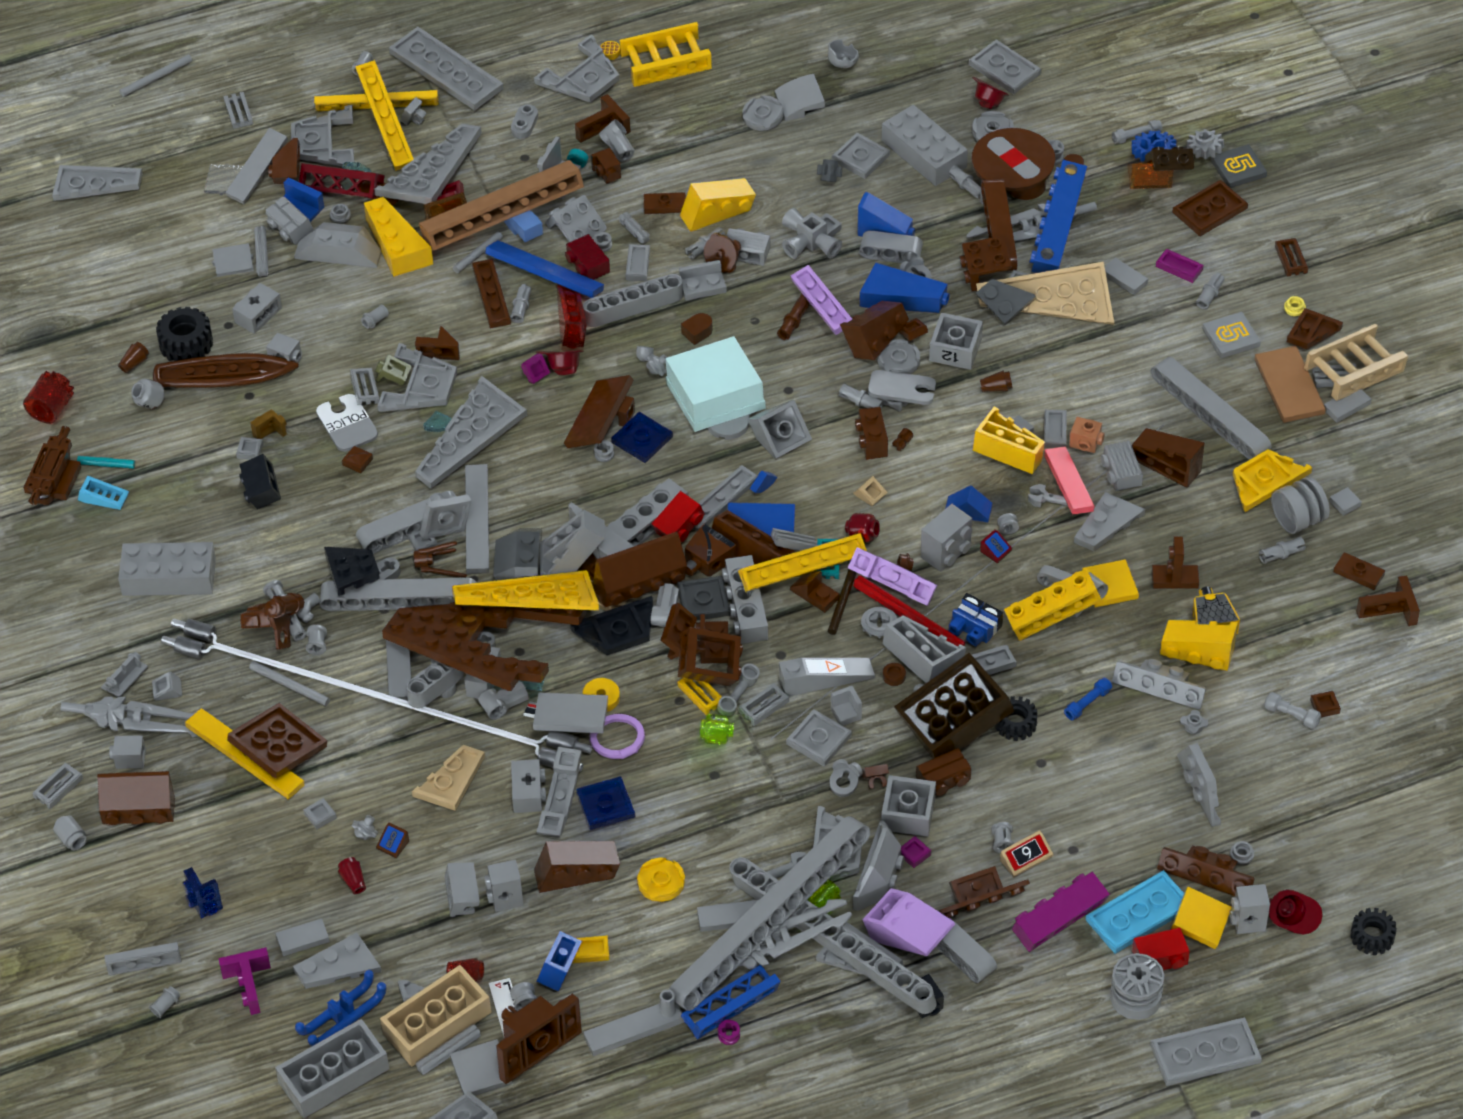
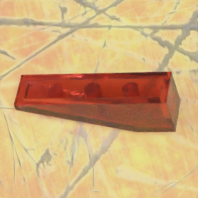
[557,284,587,349]

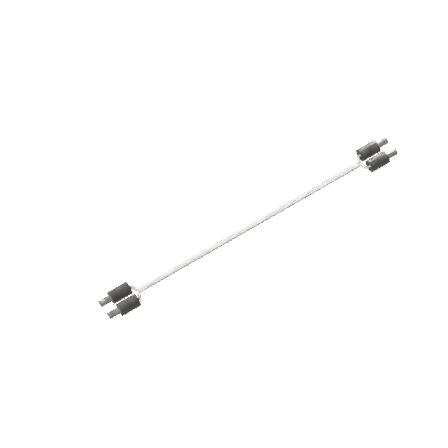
[161,619,592,772]

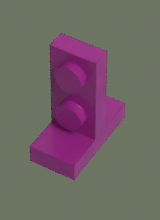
[218,947,271,1015]

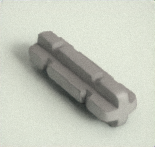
[619,212,650,244]

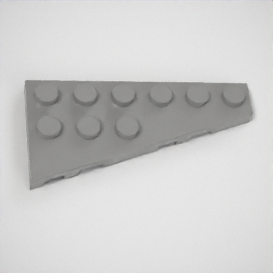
[374,124,482,205]

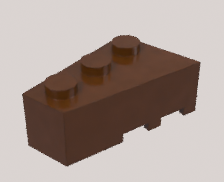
[840,301,909,360]
[1132,428,1205,488]

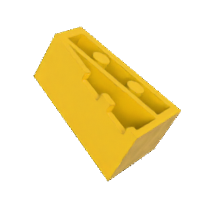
[680,178,756,232]
[973,406,1045,474]
[1160,620,1238,671]

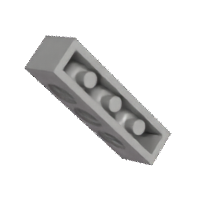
[607,478,688,546]
[722,555,768,644]

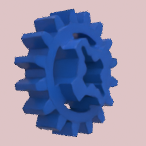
[1131,130,1177,162]

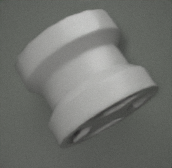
[1048,140,1064,166]
[510,982,537,1011]

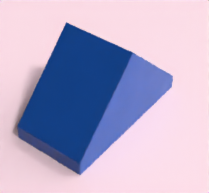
[945,485,992,523]

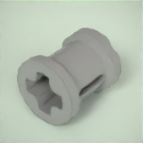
[306,625,327,655]
[991,822,1014,853]

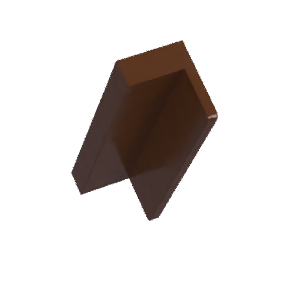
[712,510,796,565]

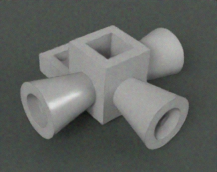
[782,208,842,259]

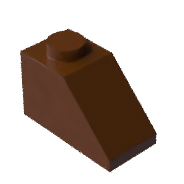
[268,138,300,184]

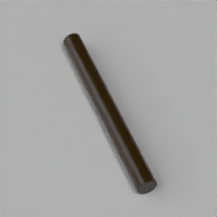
[828,569,857,635]

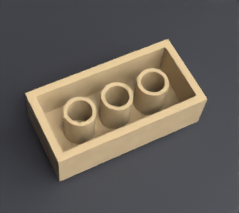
[380,965,491,1067]

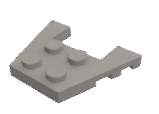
[534,34,620,103]
[291,105,355,168]
[378,343,457,412]

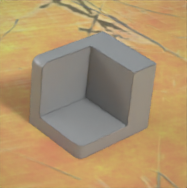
[831,686,862,726]

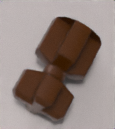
[892,428,914,451]

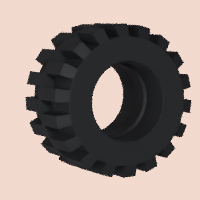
[156,307,213,361]

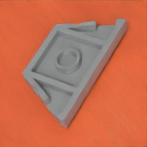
[1177,743,1221,827]
[813,806,862,885]

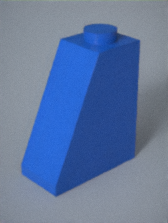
[858,192,915,237]

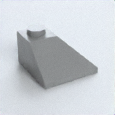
[748,400,812,459]

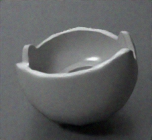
[828,39,859,68]

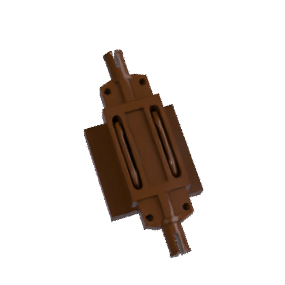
[23,426,81,505]

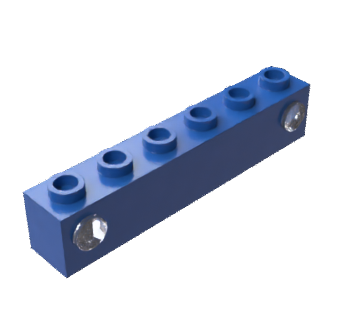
[1029,160,1087,273]

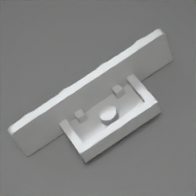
[1112,659,1206,709]

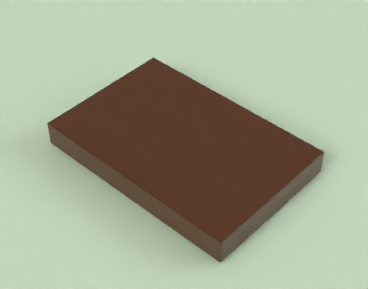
[1172,180,1248,237]

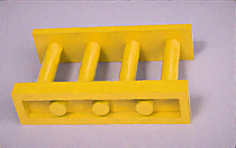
[619,22,712,87]

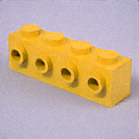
[1004,569,1102,641]

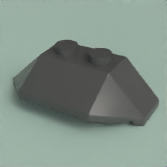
[493,528,542,581]

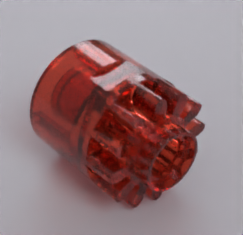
[23,371,74,424]

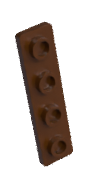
[1157,845,1255,896]
[938,866,1030,918]

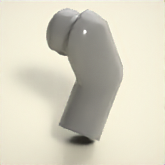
[297,593,320,623]

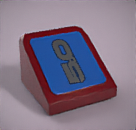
[980,529,1012,563]

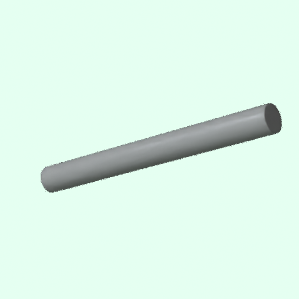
[119,54,192,97]
[249,661,330,706]

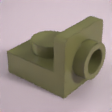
[375,354,411,386]

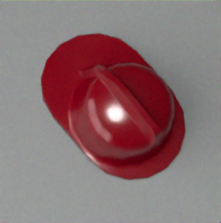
[972,77,1009,109]
[536,350,584,375]
[1269,889,1323,935]

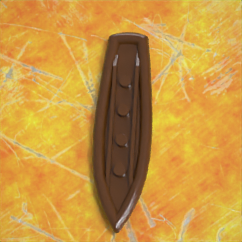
[153,353,299,388]

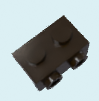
[1145,146,1194,171]

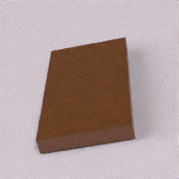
[564,375,634,448]

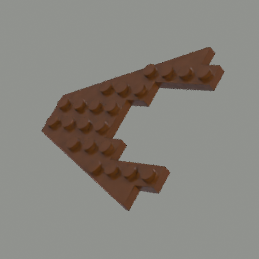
[382,602,587,691]

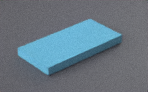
[1086,870,1184,954]

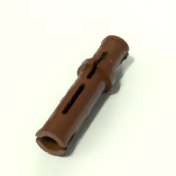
[777,293,810,340]

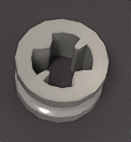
[593,232,612,252]
[594,440,614,462]
[997,513,1019,535]

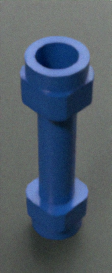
[1064,678,1112,720]

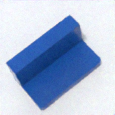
[283,178,324,222]

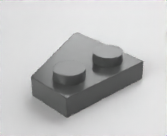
[976,279,1036,325]

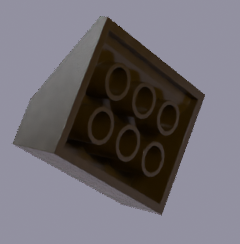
[894,653,1014,759]

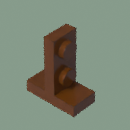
[575,94,631,143]
[1152,537,1199,589]
[1356,575,1420,626]

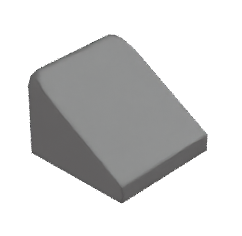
[152,671,182,701]

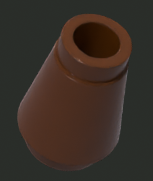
[118,342,149,374]
[980,370,1013,392]

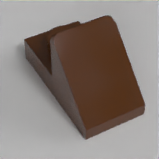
[415,326,460,360]
[790,571,839,613]

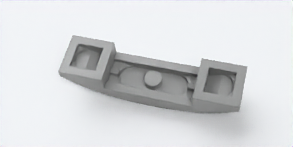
[537,747,582,838]

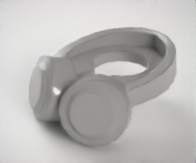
[900,256,931,279]
[830,759,863,797]

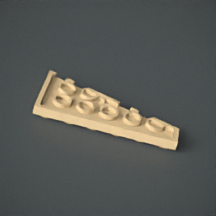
[976,261,1115,325]

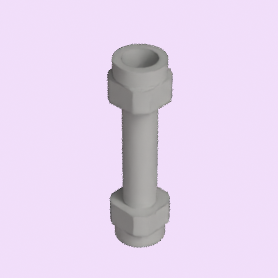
[1112,120,1163,144]

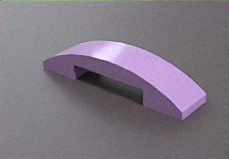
[848,547,937,606]

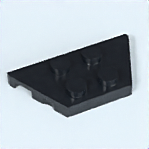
[324,547,380,596]
[570,596,653,656]

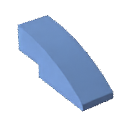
[504,210,543,242]

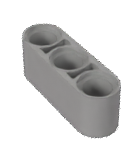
[859,231,923,263]
[407,661,464,708]
[936,922,997,983]

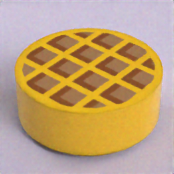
[600,41,620,60]

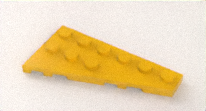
[452,570,599,610]

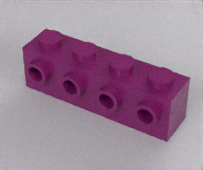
[1012,871,1110,952]

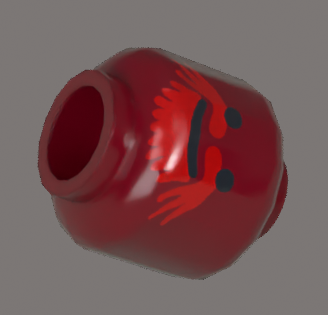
[845,513,880,543]

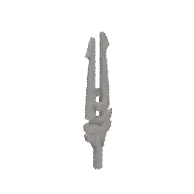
[966,202,1097,242]
[60,696,198,738]
[739,899,852,969]

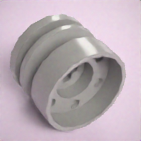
[1271,477,1330,534]
[1110,953,1165,1020]

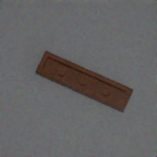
[472,259,511,329]

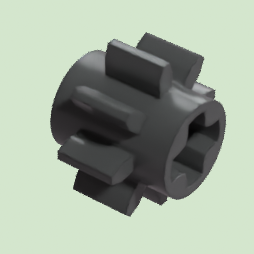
[817,159,843,182]

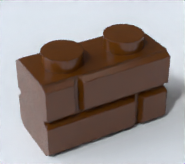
[916,748,971,796]

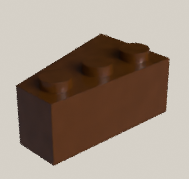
[534,841,620,893]

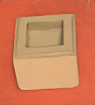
[853,476,888,506]

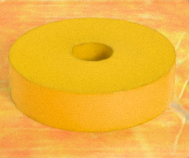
[583,678,620,712]

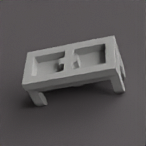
[444,862,480,917]

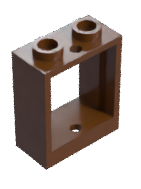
[678,627,743,686]

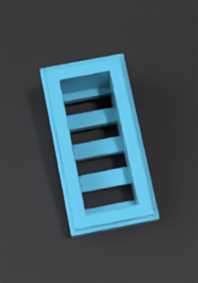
[78,476,129,510]

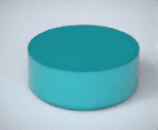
[567,149,589,168]

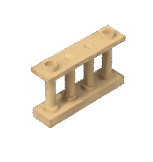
[1304,324,1408,401]

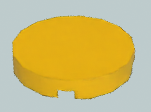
[637,857,685,902]

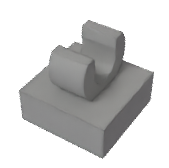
[400,97,427,125]

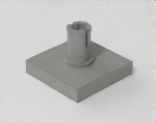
[420,493,471,539]

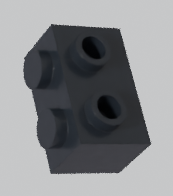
[239,454,281,510]

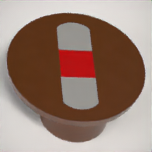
[972,128,1055,200]

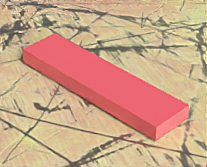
[1044,447,1094,515]

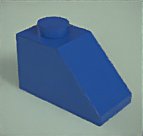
[536,931,582,992]

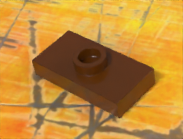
[644,192,686,214]
[1334,552,1385,590]

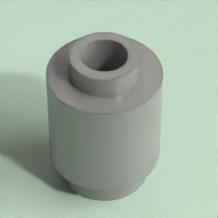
[53,816,87,851]

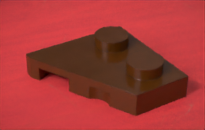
[1287,308,1343,350]

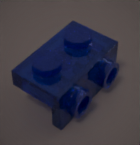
[182,867,223,919]

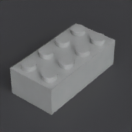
[882,104,968,186]
[118,542,216,596]
[275,1019,390,1119]

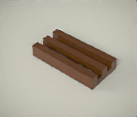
[1275,238,1308,277]

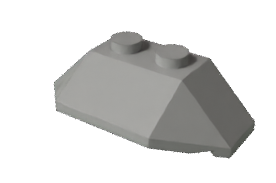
[294,222,381,268]
[853,820,904,911]

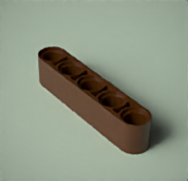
[981,179,1017,272]

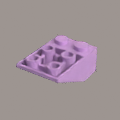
[862,888,955,956]

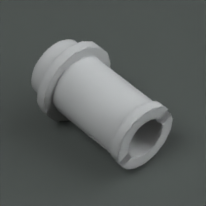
[352,51,373,76]
[361,304,389,329]
[149,986,181,1018]

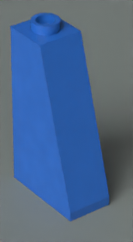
[860,263,950,313]

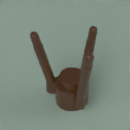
[414,541,467,578]

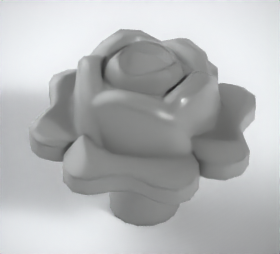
[646,353,668,376]
[352,815,378,840]

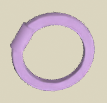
[590,714,645,759]

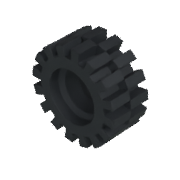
[996,696,1038,741]
[1350,908,1397,955]

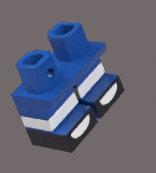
[949,593,1003,647]

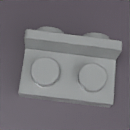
[679,260,727,301]

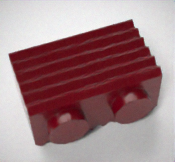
[565,234,610,280]

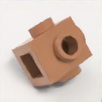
[1069,417,1105,453]

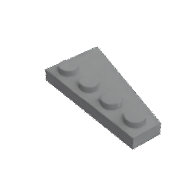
[52,165,143,201]

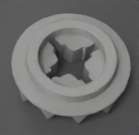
[861,607,897,639]

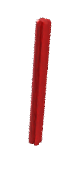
[853,576,965,646]

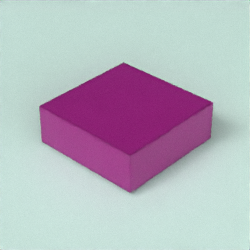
[901,836,931,868]

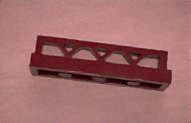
[299,163,385,199]

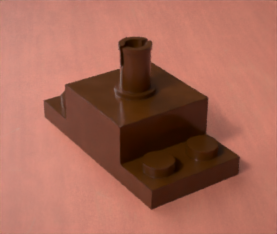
[496,993,582,1084]

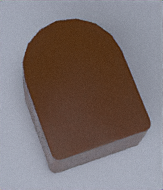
[681,313,713,345]

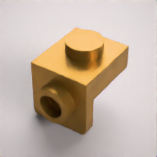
[250,409,287,439]

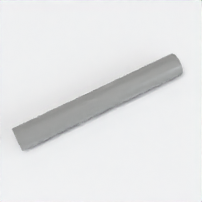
[453,231,503,273]

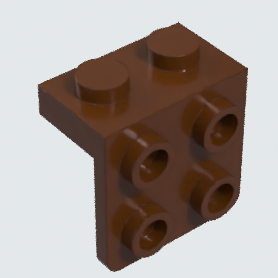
[959,236,1011,291]

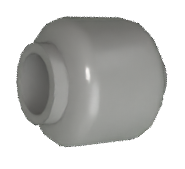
[131,379,164,409]

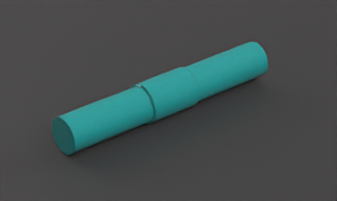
[77,456,135,469]

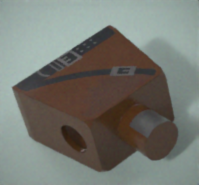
[685,523,737,577]

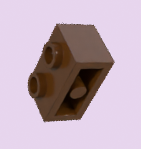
[855,407,888,460]

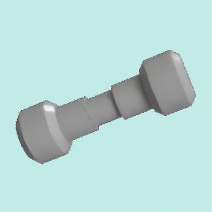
[1264,692,1321,729]

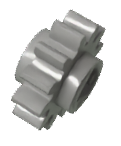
[1187,129,1224,159]

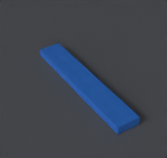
[485,240,604,298]

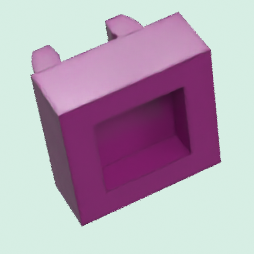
[521,353,550,384]

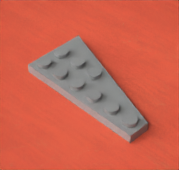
[415,376,527,489]

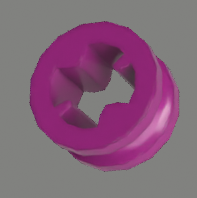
[718,1020,740,1045]

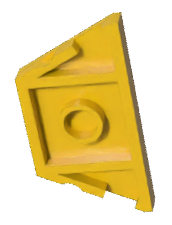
[1233,449,1312,512]

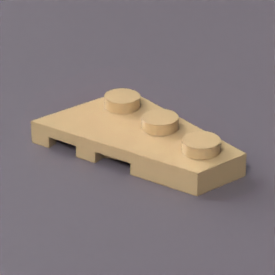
[412,745,485,811]

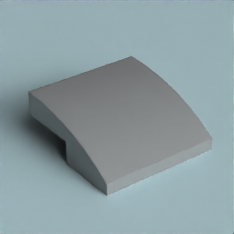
[774,74,825,121]

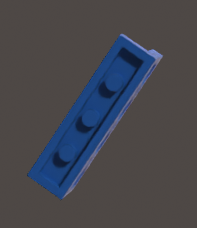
[681,965,781,1040]

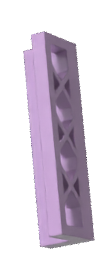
[791,265,852,335]

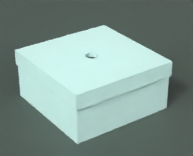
[665,336,766,432]

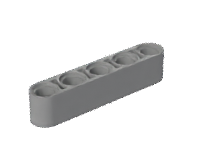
[583,274,683,327]
[356,491,456,554]

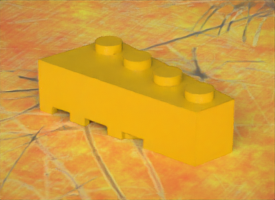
[364,197,433,277]

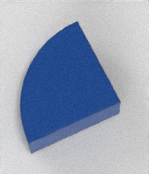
[750,471,778,493]

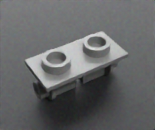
[101,652,148,697]

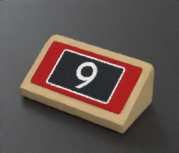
[1000,830,1053,878]

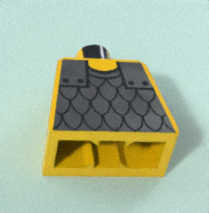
[1192,587,1240,634]

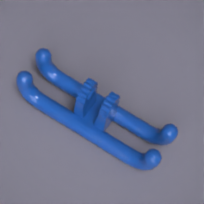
[295,970,386,1047]

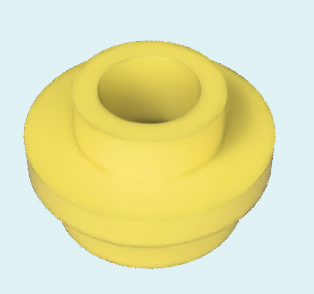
[1284,296,1306,316]

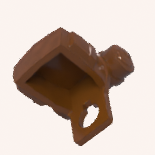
[241,592,305,649]

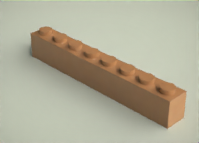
[419,160,584,251]

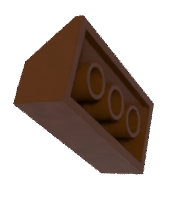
[593,532,687,608]

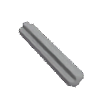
[254,226,269,277]
[416,1024,481,1075]

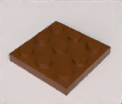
[227,703,328,779]

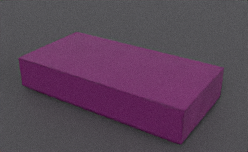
[1156,249,1204,283]

